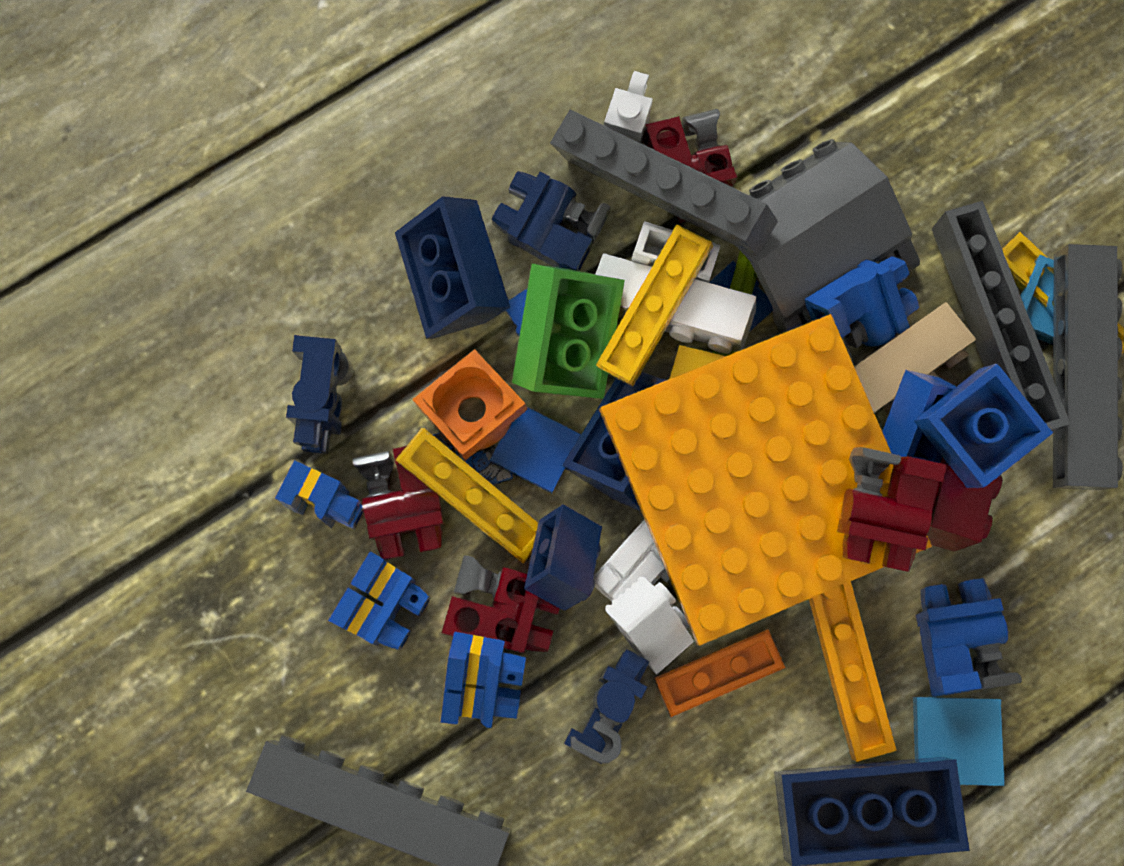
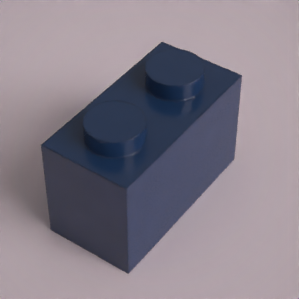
[524,504,602,611]

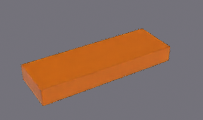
[654,629,786,717]

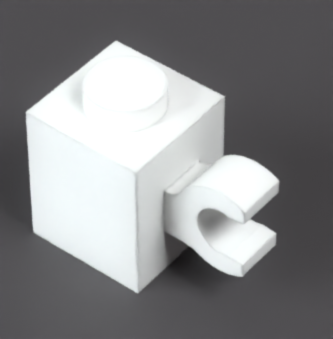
[604,71,653,144]

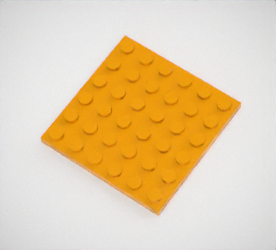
[599,314,932,646]

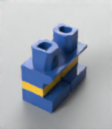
[275,460,364,530]
[328,551,431,650]
[441,632,526,729]

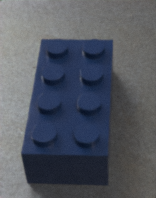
[774,757,970,866]

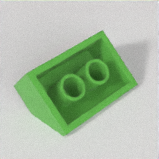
[512,264,625,399]

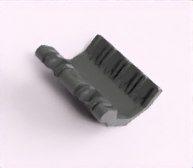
[714,139,920,334]

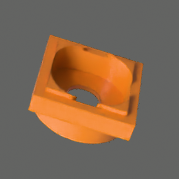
[412,349,528,461]

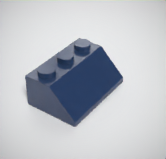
[395,196,510,339]
[562,372,666,512]

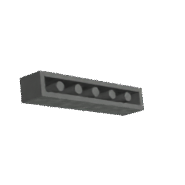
[550,109,778,256]
[932,201,1071,433]
[1053,244,1123,490]
[246,735,510,866]

